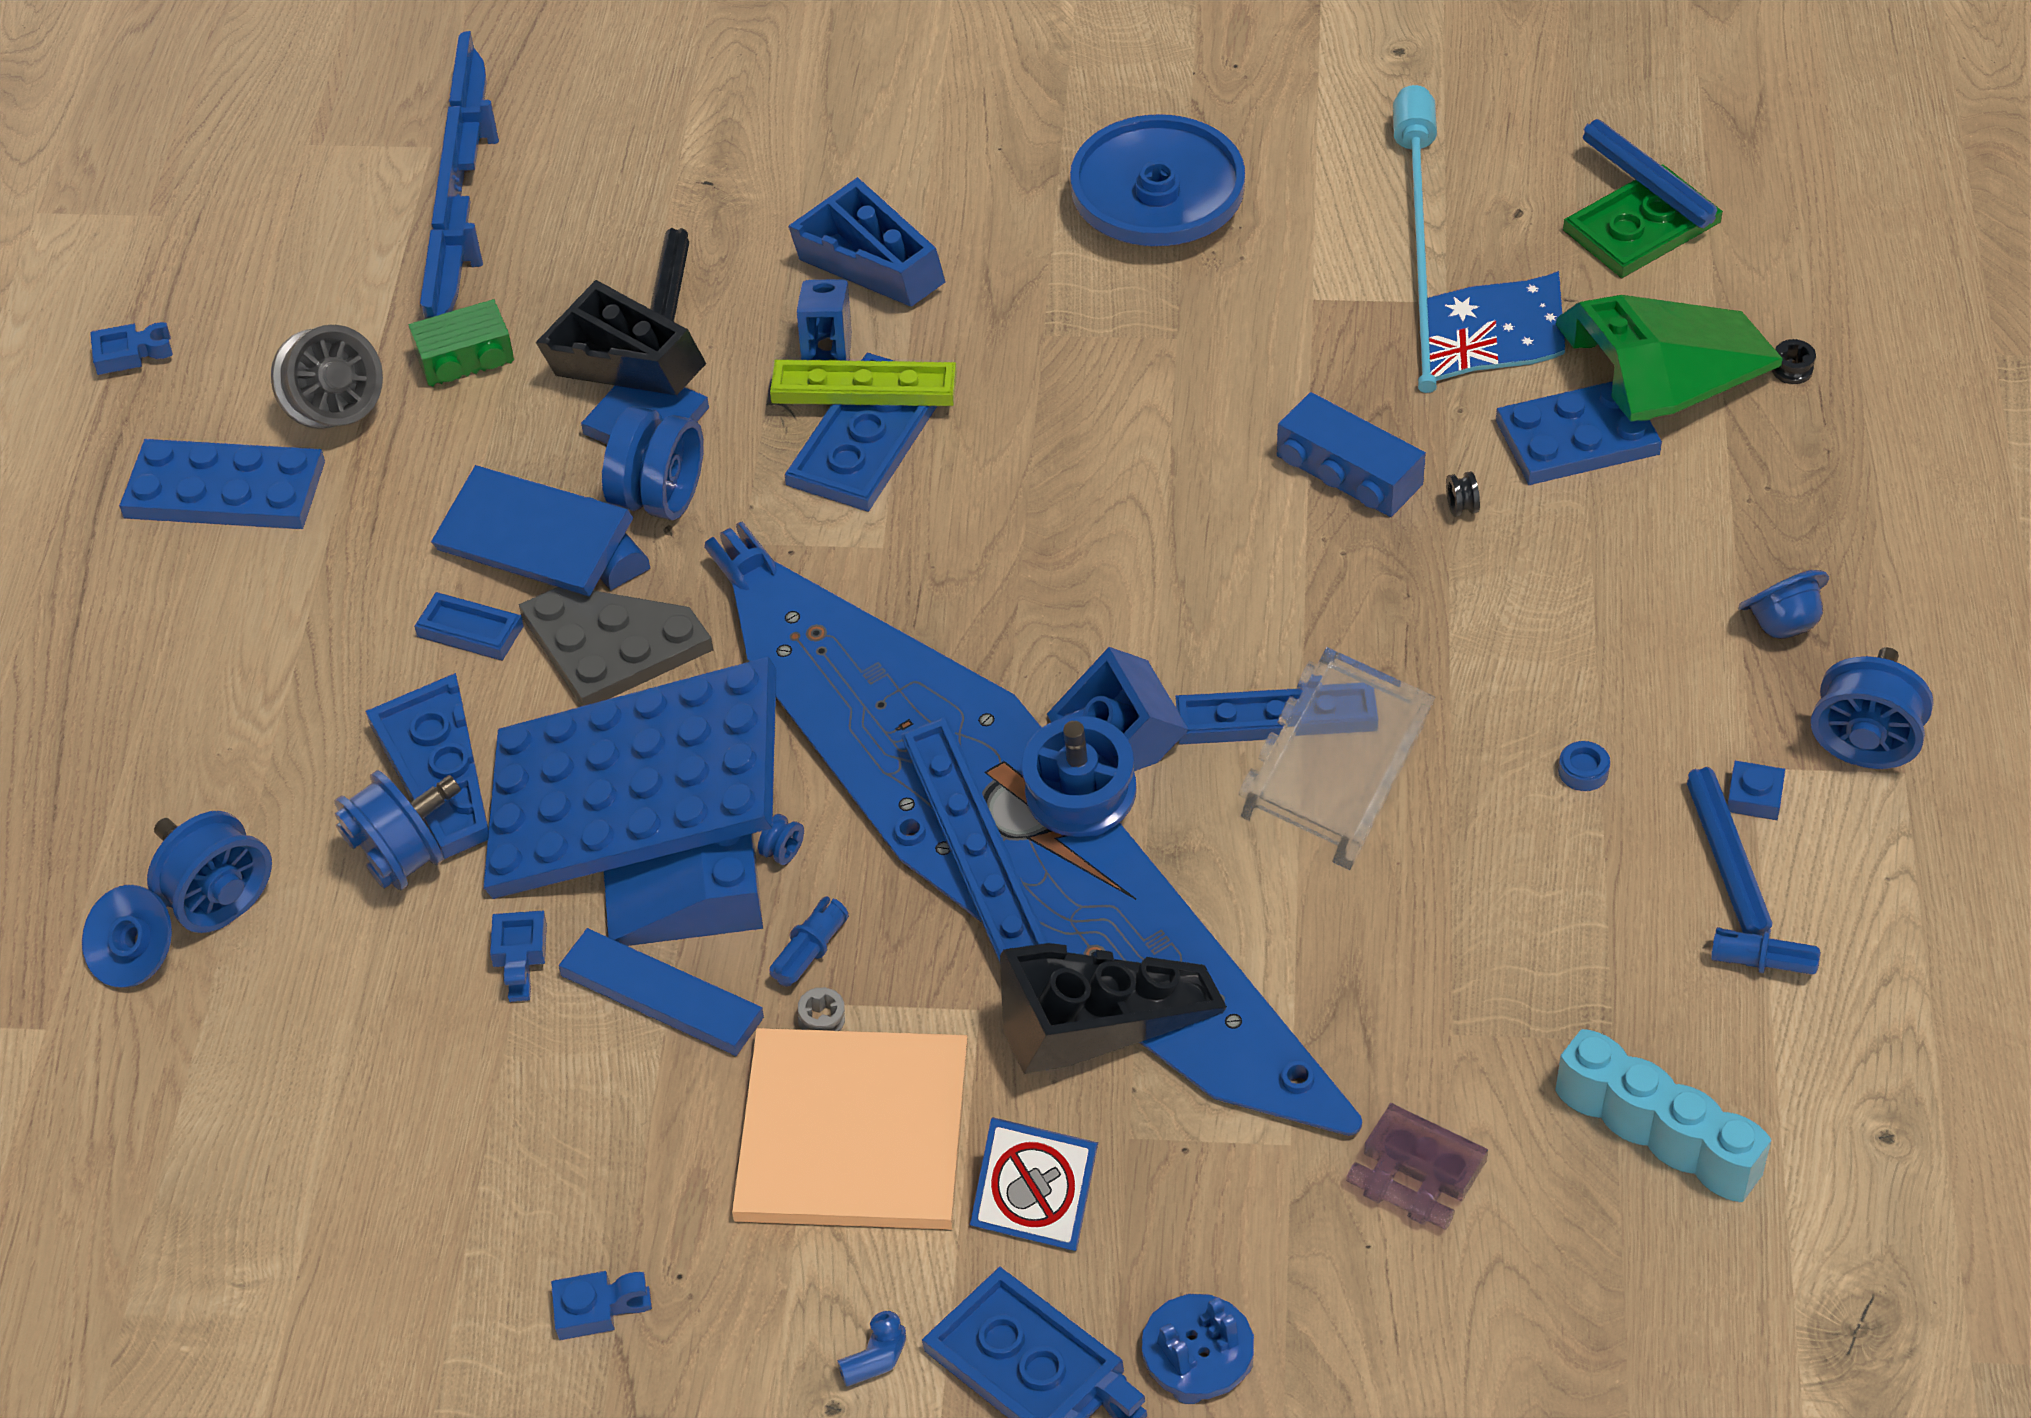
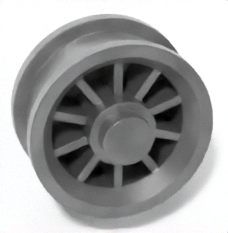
[271,324,383,429]

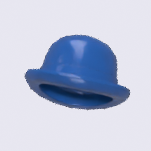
[1738,570,1829,639]

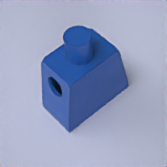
[797,279,852,361]

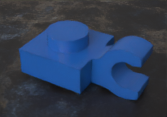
[490,910,547,1002]
[551,1271,652,1340]

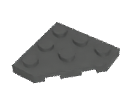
[519,587,714,706]

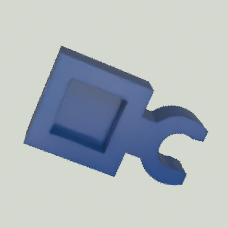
[90,322,173,375]

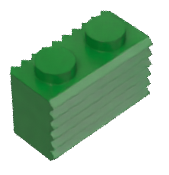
[408,299,514,387]

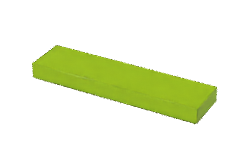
[770,360,957,406]

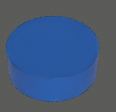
[1558,741,1610,791]

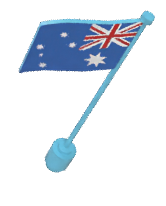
[1393,85,1565,393]

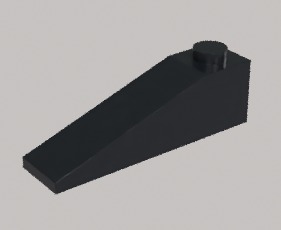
[1000,943,1227,1074]

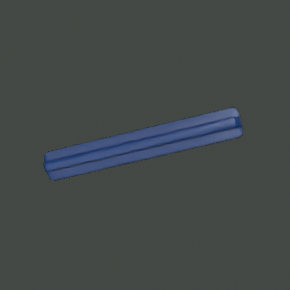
[1583,119,1717,228]
[1687,767,1773,935]

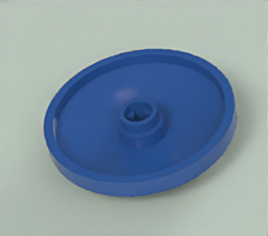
[1070,114,1245,246]

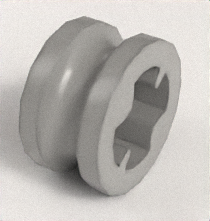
[798,987,845,1031]

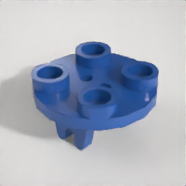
[1142,1294,1254,1404]

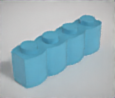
[1555,1029,1771,1202]

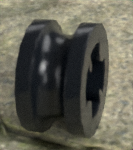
[1772,339,1816,384]
[1446,471,1480,517]

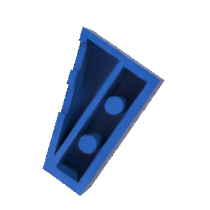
[788,177,946,307]

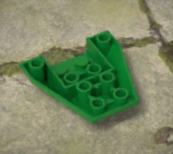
[1556,295,1782,422]

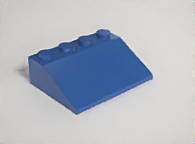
[604,833,763,946]

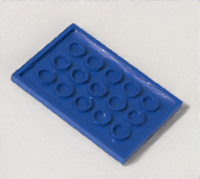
[484,657,776,899]

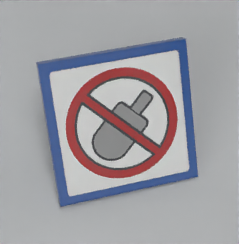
[970,1117,1099,1251]

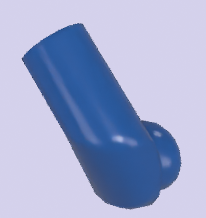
[837,1311,906,1387]

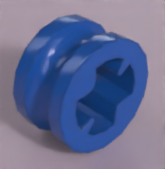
[758,814,804,865]

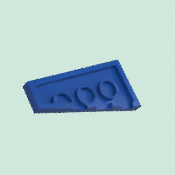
[365,673,489,859]

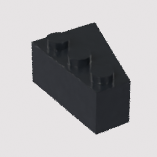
[535,280,707,396]

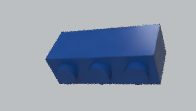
[1277,392,1426,517]

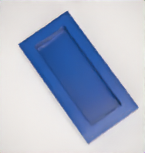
[414,592,524,661]

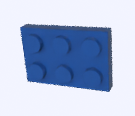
[1496,381,1662,485]

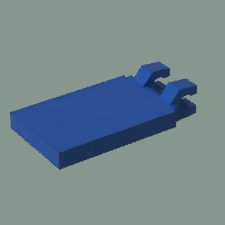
[922,1266,1147,1418]

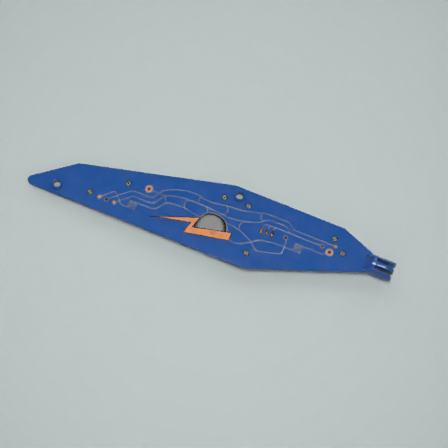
[704,521,1362,1136]

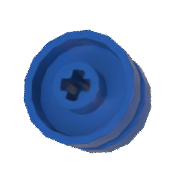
[602,406,704,520]

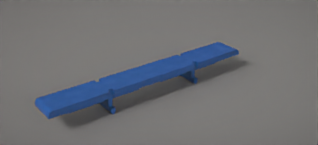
[420,31,499,319]

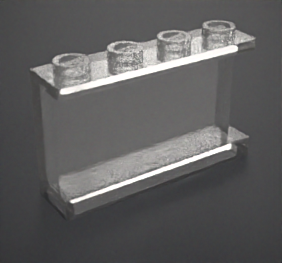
[1238,647,1436,871]

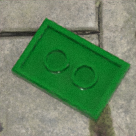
[1563,164,1723,279]

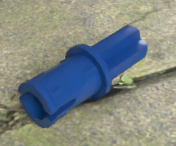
[769,896,849,987]
[1711,927,1821,975]

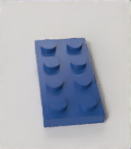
[119,439,325,529]

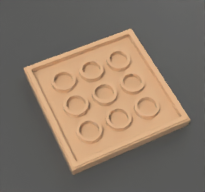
[732,1028,968,1230]

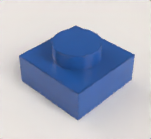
[1727,760,1785,820]

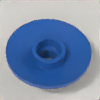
[82,885,172,988]

